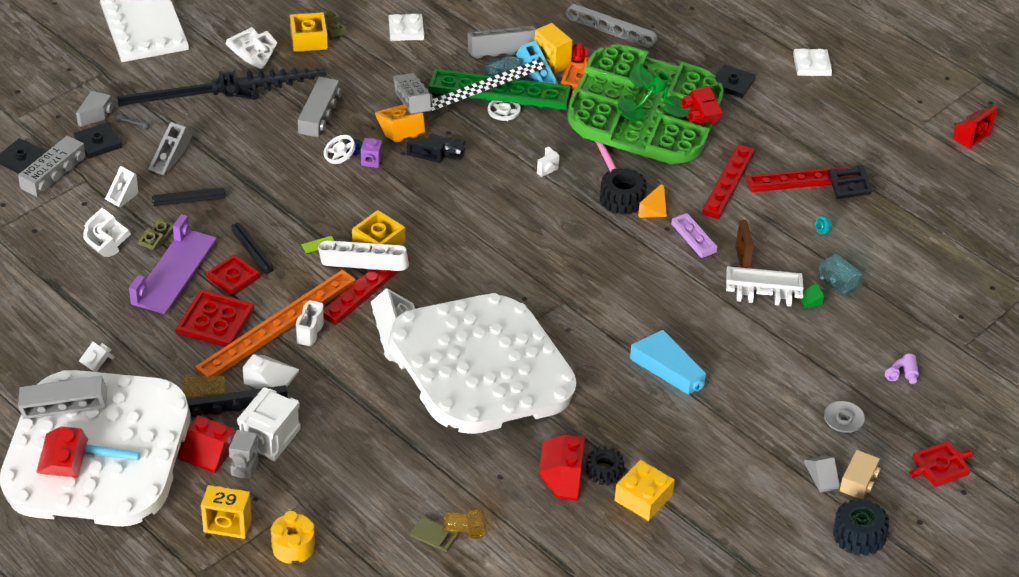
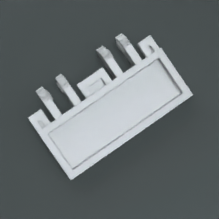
[726,266,803,306]

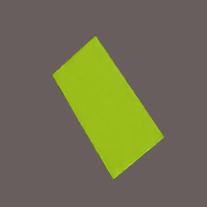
[301,236,334,253]

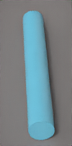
[85,445,141,461]

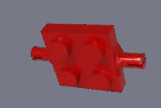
[909,441,973,488]

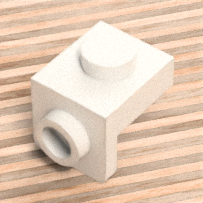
[537,147,559,177]
[79,342,115,372]

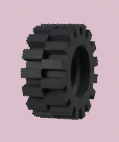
[586,446,624,485]

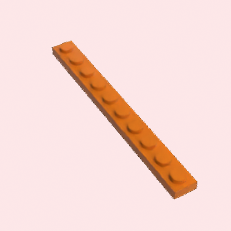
[195,270,355,383]

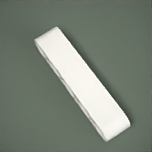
[318,241,409,271]

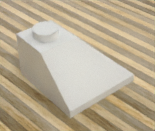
[243,354,299,389]

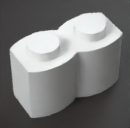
[296,300,324,346]

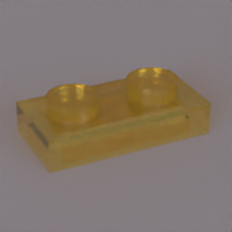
[184,376,225,397]

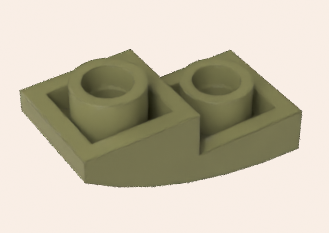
[324,11,347,38]
[138,218,174,251]

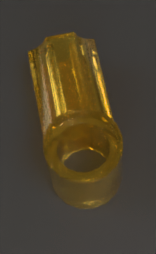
[443,510,487,539]

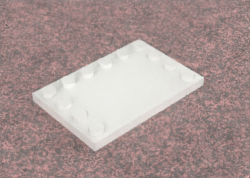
[100,0,189,62]

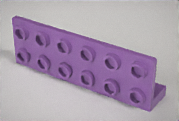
[129,214,216,314]

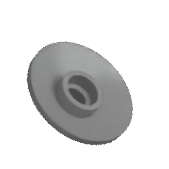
[824,401,865,433]

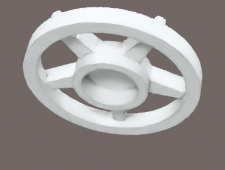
[488,100,520,122]
[324,135,355,164]

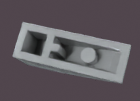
[148,122,193,176]

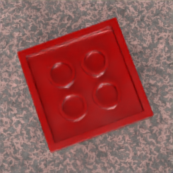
[176,289,254,347]

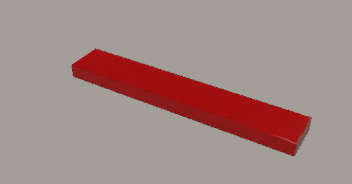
[746,166,855,192]

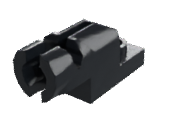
[407,134,466,163]

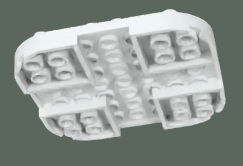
[388,293,576,434]
[0,370,191,526]

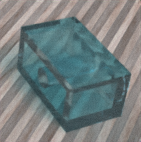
[818,253,864,297]

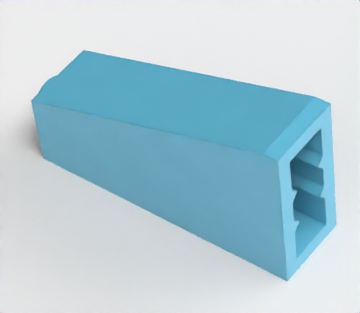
[630,330,706,395]

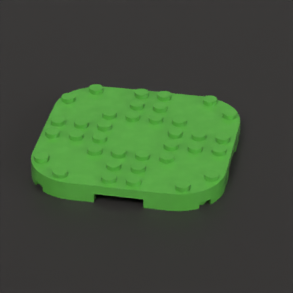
[567,45,724,165]

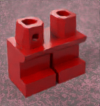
[680,86,723,125]

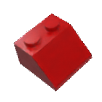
[953,106,998,149]
[179,415,235,473]
[36,426,88,478]

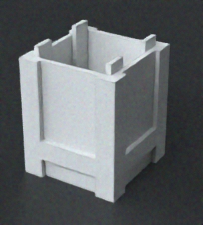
[237,387,301,462]

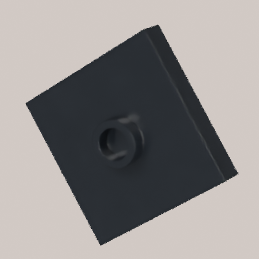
[715,64,756,98]
[74,122,122,159]
[0,138,47,174]

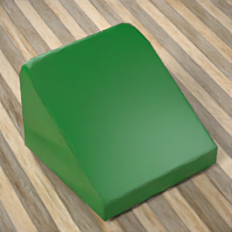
[799,283,824,309]

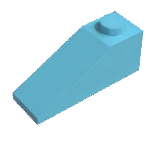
[516,41,558,84]

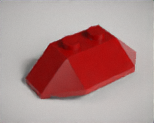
[539,433,585,501]

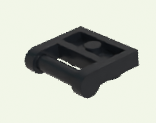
[827,165,872,199]

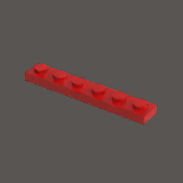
[702,144,755,219]
[323,257,410,325]

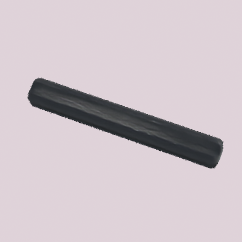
[152,188,226,206]
[231,222,274,274]

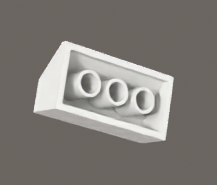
[371,288,415,364]

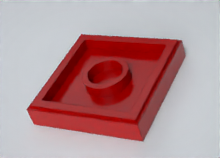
[206,254,260,296]

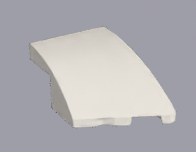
[226,27,278,69]

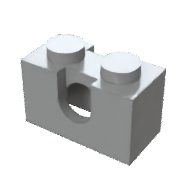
[229,430,259,479]

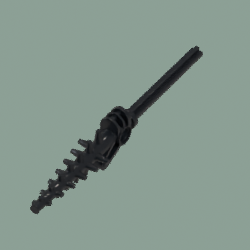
[117,68,326,106]

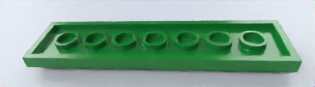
[428,69,571,110]

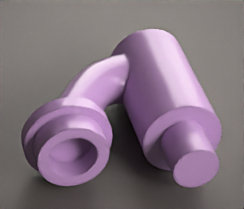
[885,354,919,384]

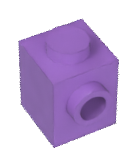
[361,138,382,168]

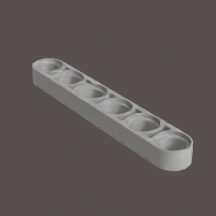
[566,4,657,48]

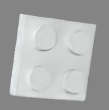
[389,14,424,41]
[793,49,832,76]

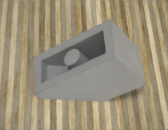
[76,91,114,127]

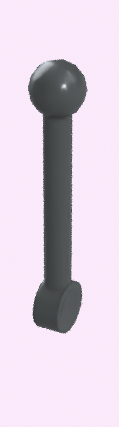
[116,115,149,129]

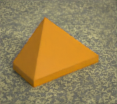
[638,184,667,218]

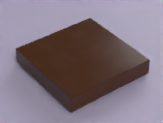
[735,219,754,268]

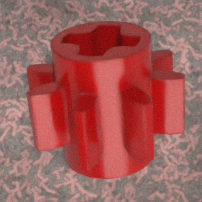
[571,44,588,62]

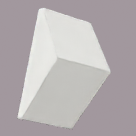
[105,166,139,207]

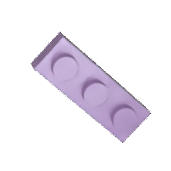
[671,213,717,258]

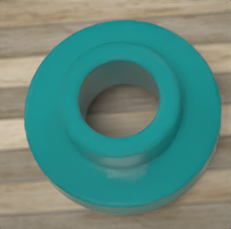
[815,216,832,235]

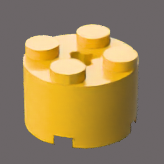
[271,511,315,563]

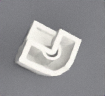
[83,208,131,257]

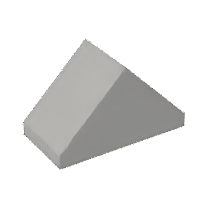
[804,456,840,493]

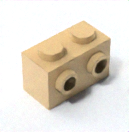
[840,450,881,499]

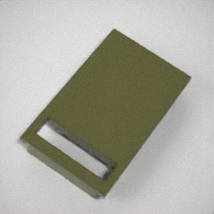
[409,516,458,553]

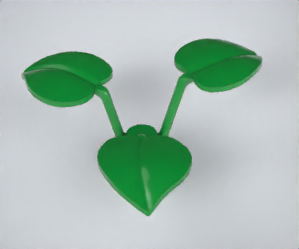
[618,63,691,122]

